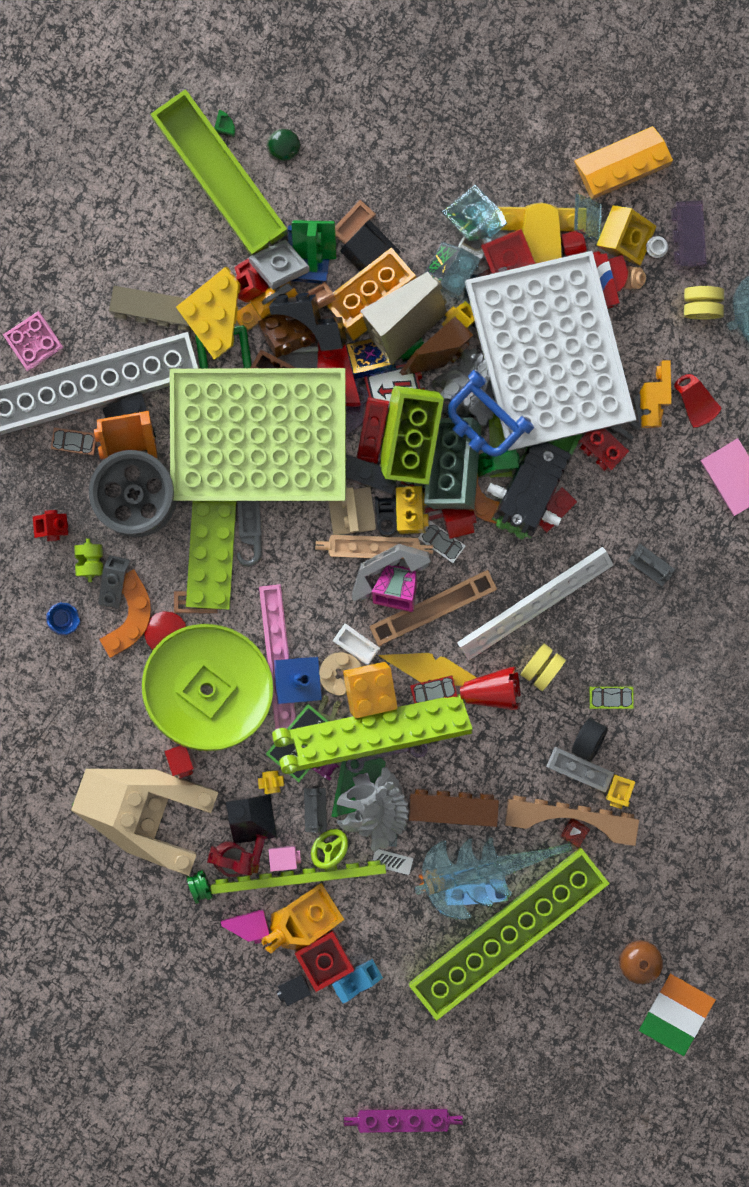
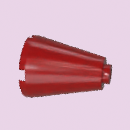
[460,667,521,710]

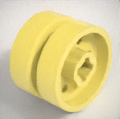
[684,286,724,320]
[520,644,566,691]

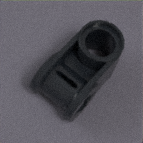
[375,495,397,537]

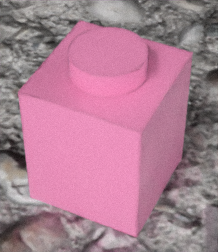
[269,846,301,871]

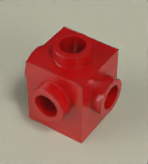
[32,510,68,542]

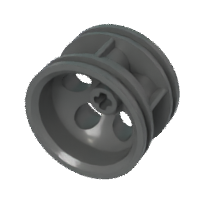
[89,450,177,537]

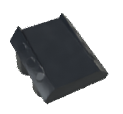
[340,220,401,271]

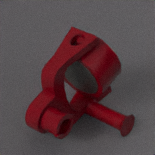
[207,834,268,877]

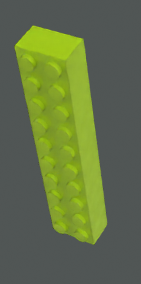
[409,848,610,1021]

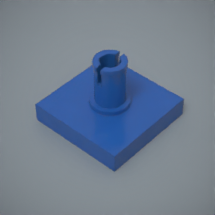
[274,657,322,704]

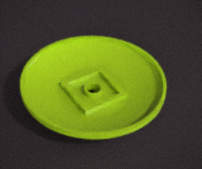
[141,624,273,751]

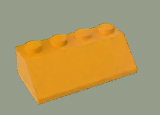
[574,126,673,201]
[326,248,417,341]

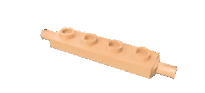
[315,535,433,559]

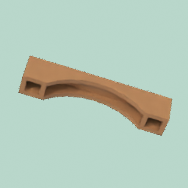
[369,570,497,647]
[504,795,639,846]

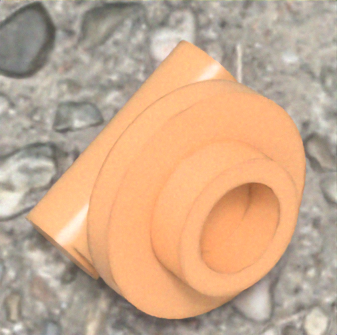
[624,266,646,289]

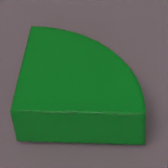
[214,110,235,137]

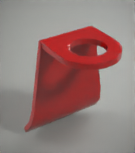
[674,374,722,428]

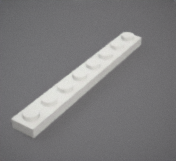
[457,547,613,661]

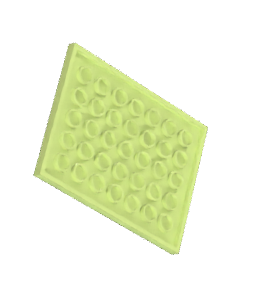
[170,368,346,501]

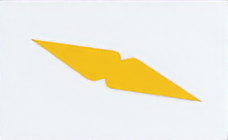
[378,653,477,686]

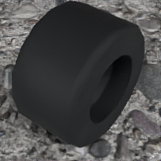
[572,718,608,762]

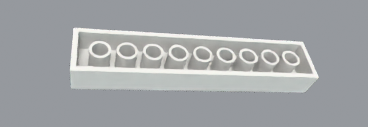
[0,332,199,435]

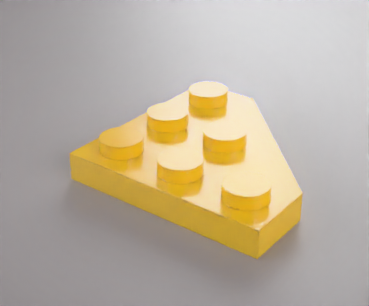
[176,267,241,360]

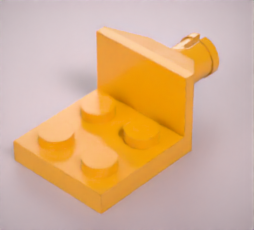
[261,883,345,953]

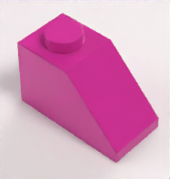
[221,909,270,944]

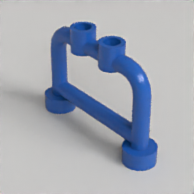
[448,370,535,457]

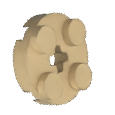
[319,652,361,696]

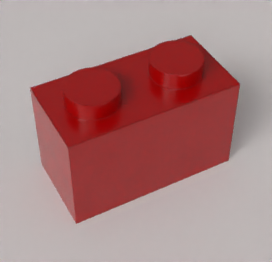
[164,746,197,779]

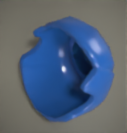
[46,602,80,636]

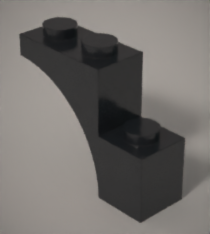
[269,293,347,351]

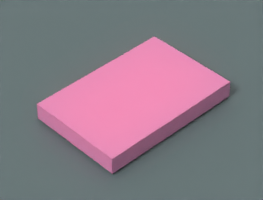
[700,438,749,517]

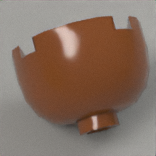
[619,940,663,985]

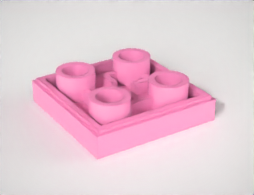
[3,311,64,371]

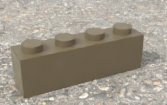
[109,286,191,332]

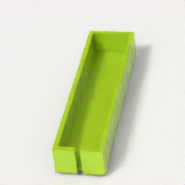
[150,89,288,256]

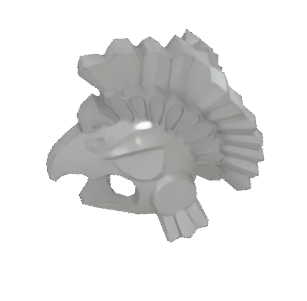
[430,348,495,426]
[337,767,409,852]

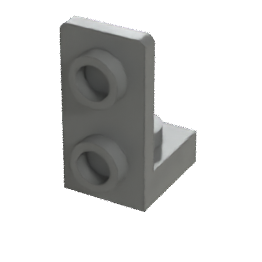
[98,555,130,609]

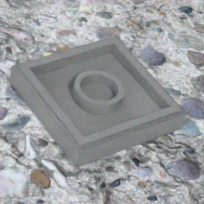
[249,239,309,290]

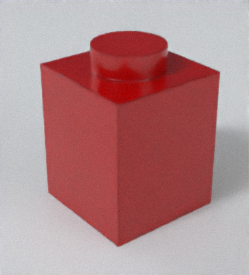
[442,509,477,539]

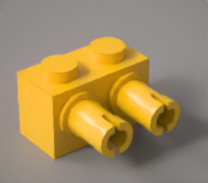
[396,486,429,534]

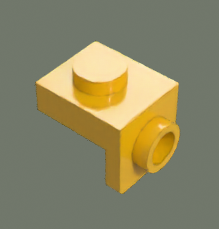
[606,774,635,809]

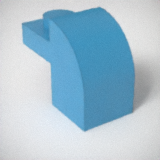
[332,959,383,1004]

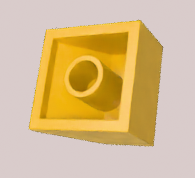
[597,206,656,266]

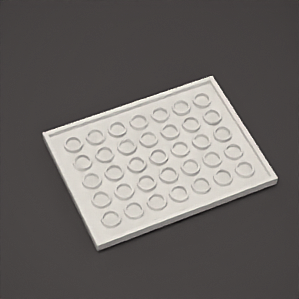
[465,251,636,451]

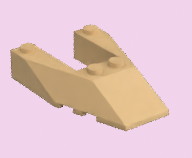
[71,769,218,876]

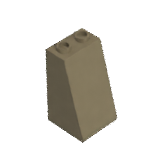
[360,272,447,364]

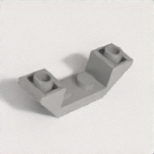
[352,544,431,601]

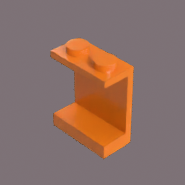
[94,411,158,459]

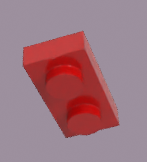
[539,487,577,533]

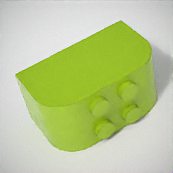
[380,386,444,485]

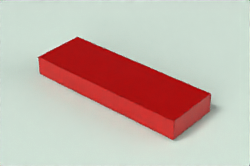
[357,397,390,464]

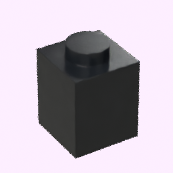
[276,972,312,1006]

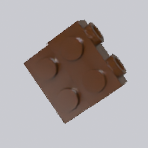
[258,314,316,358]

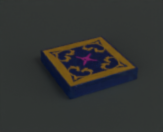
[346,338,397,379]

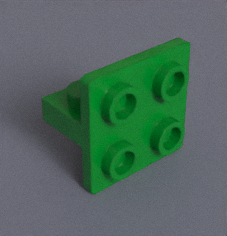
[291,220,337,272]

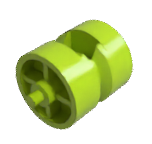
[74,539,104,582]

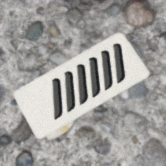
[373,849,413,875]

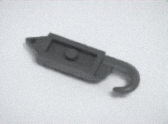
[237,501,262,567]

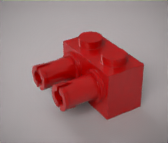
[578,428,629,472]

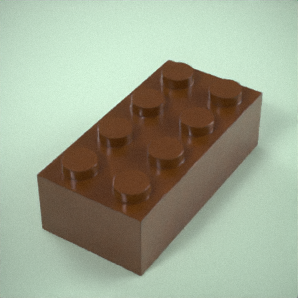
[408,789,499,827]

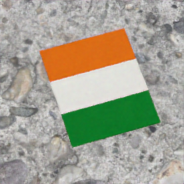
[638,973,716,1056]

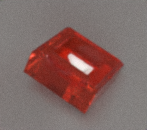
[560,818,590,848]

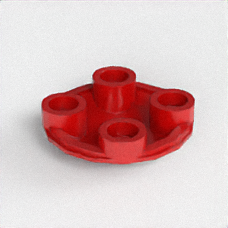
[144,611,186,650]

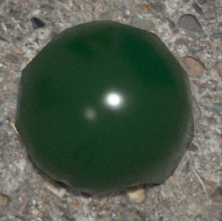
[266,129,301,162]

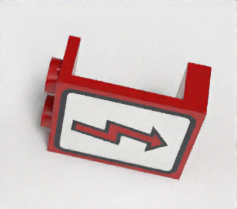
[364,364,425,413]

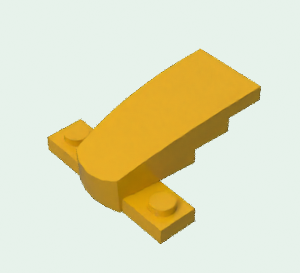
[497,203,585,264]

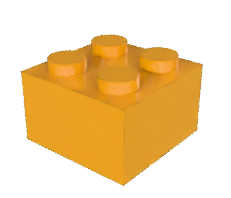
[343,662,398,719]

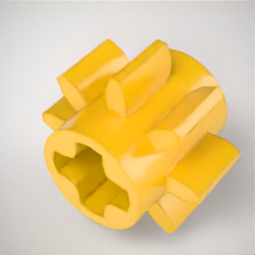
[258,770,285,794]

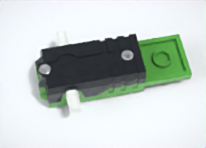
[487,433,583,539]

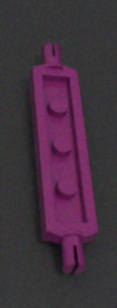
[344,1109,463,1133]

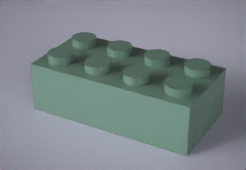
[424,418,481,509]

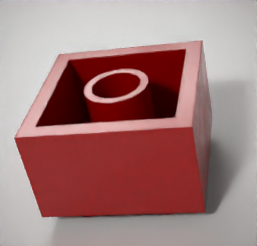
[294,929,355,992]

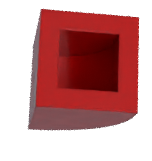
[561,229,587,257]

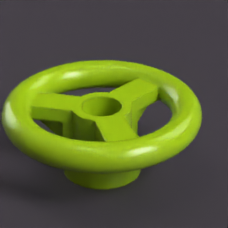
[311,829,348,869]

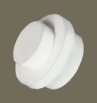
[646,236,668,258]

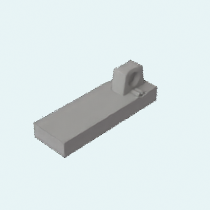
[546,747,614,793]

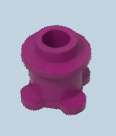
[312,763,340,781]

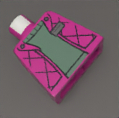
[372,559,417,612]

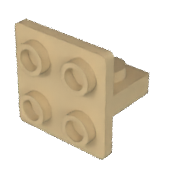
[329,487,376,535]

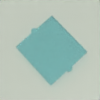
[574,194,602,241]

